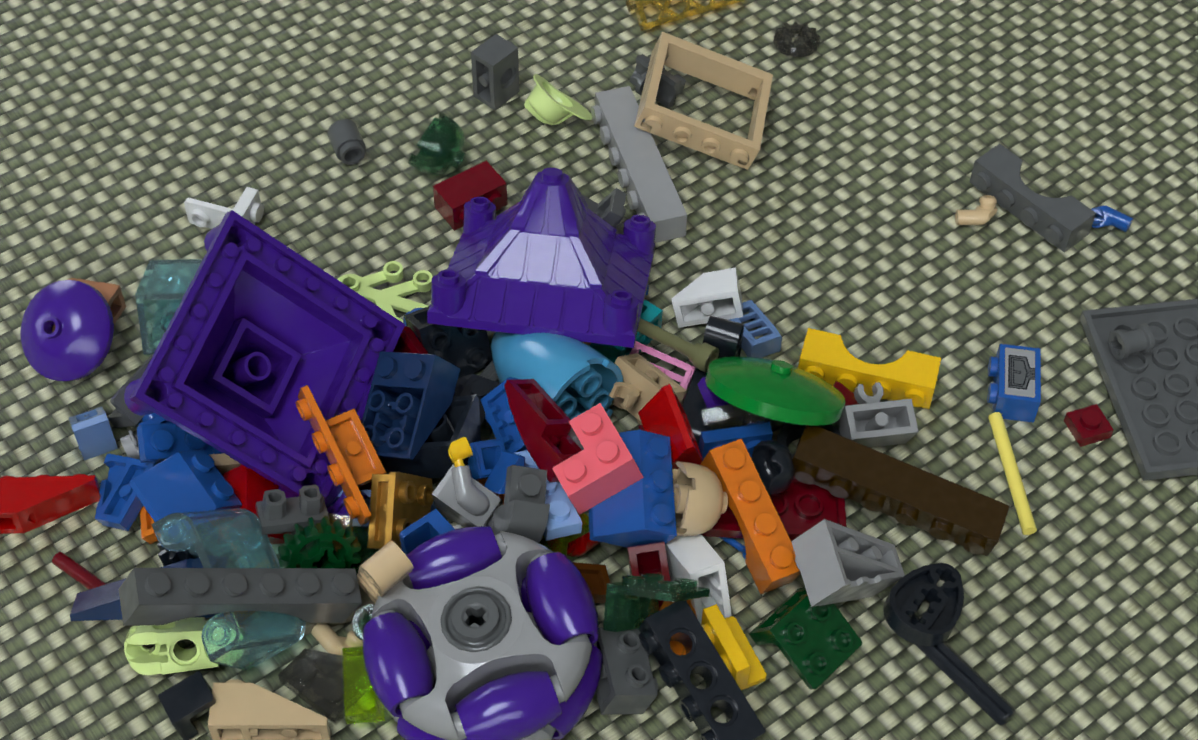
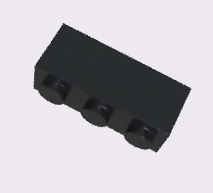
[379,394,482,478]

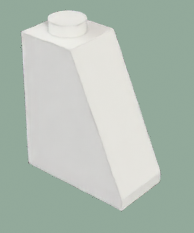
[665,534,732,624]

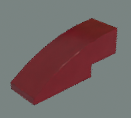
[504,379,582,482]

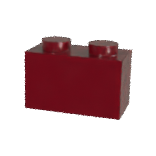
[433,160,508,231]

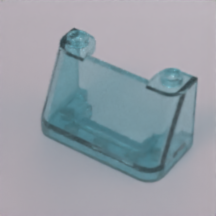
[151,508,306,671]

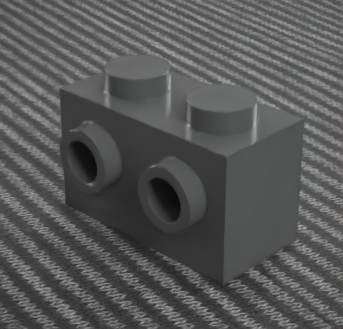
[596,627,658,715]

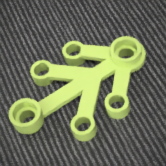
[337,261,433,323]

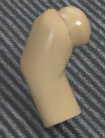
[955,195,998,225]
[311,623,363,657]

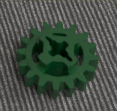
[278,516,361,569]

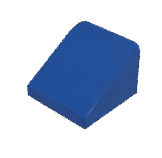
[468,438,506,481]
[484,451,525,494]

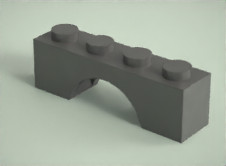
[970,143,1096,253]

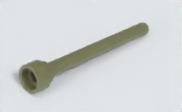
[638,318,719,373]

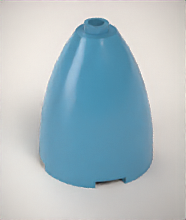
[491,332,623,429]

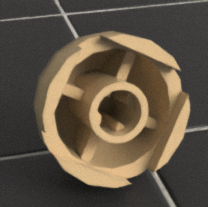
[672,461,728,536]

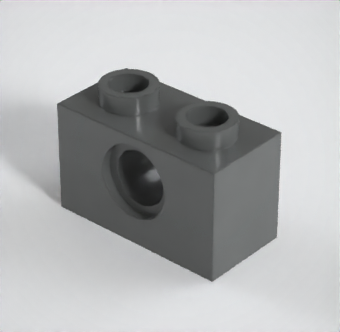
[471,34,519,110]

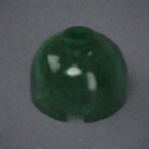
[408,112,466,176]

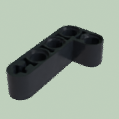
[683,316,744,446]

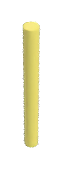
[988,412,1037,535]

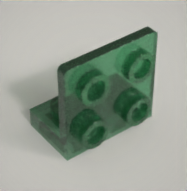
[603,573,710,632]

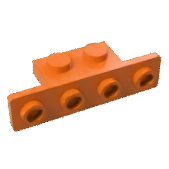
[296,385,386,526]

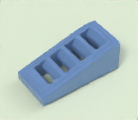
[729,300,782,358]

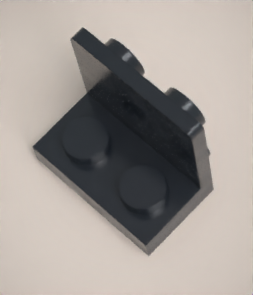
[404,306,493,378]

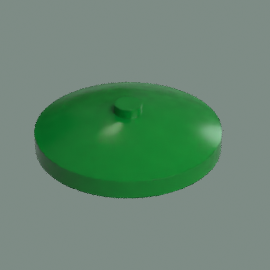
[705,356,845,426]

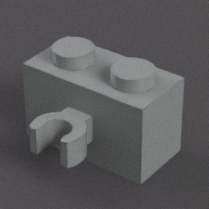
[834,382,919,448]

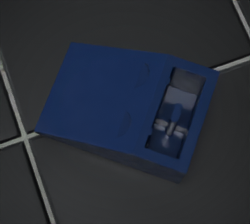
[361,351,460,460]

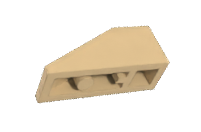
[208,679,331,740]

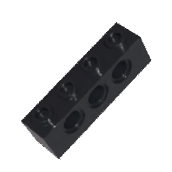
[638,597,766,740]

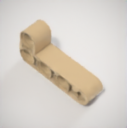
[357,540,414,604]

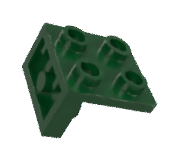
[749,587,862,690]

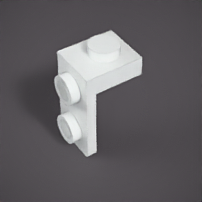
[184,187,264,229]

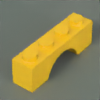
[798,328,941,409]

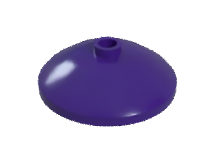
[20,280,114,382]

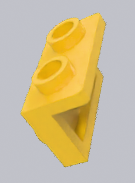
[701,604,767,691]

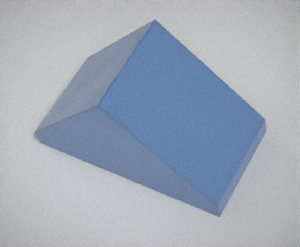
[69,406,118,460]

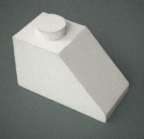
[672,267,743,328]

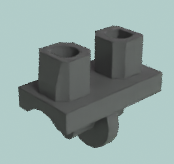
[629,54,686,108]
[256,485,329,535]

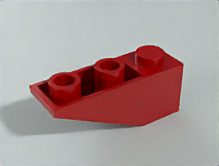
[0,474,101,534]

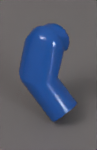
[1091,206,1133,232]

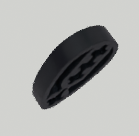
[883,563,964,646]

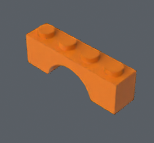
[700,438,801,594]

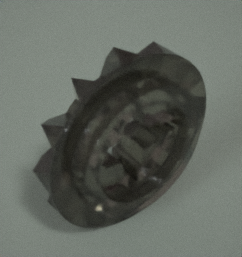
[773,21,820,57]

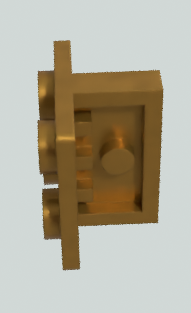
[367,472,434,550]

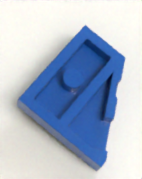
[95,453,157,531]

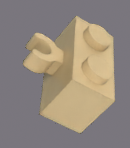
[609,353,687,425]

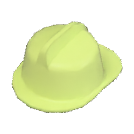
[524,74,592,125]

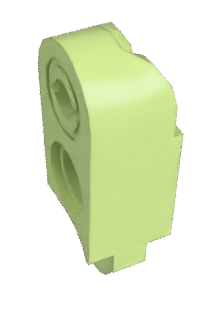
[124,617,243,675]

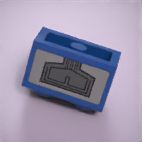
[987,344,1041,423]

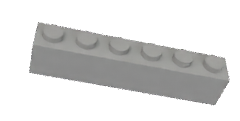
[591,86,687,243]

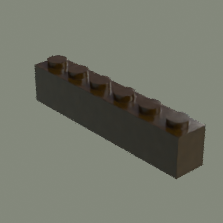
[792,425,1010,556]

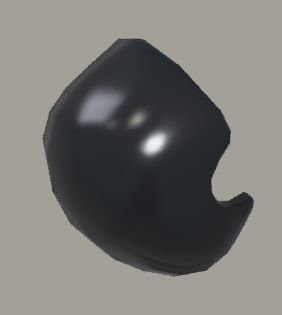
[751,439,795,497]

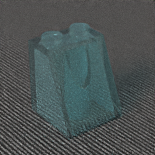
[135,259,203,355]

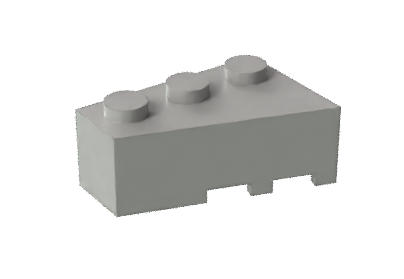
[791,519,905,607]

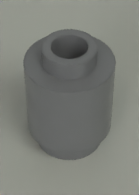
[327,119,366,165]

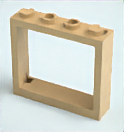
[634,32,773,170]

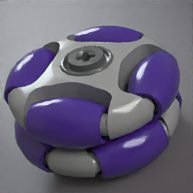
[363,526,603,740]

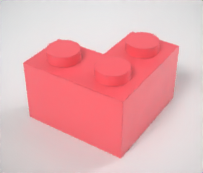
[552,403,644,515]

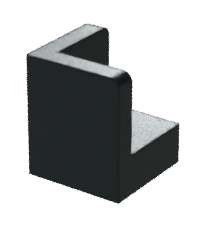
[158,671,216,740]

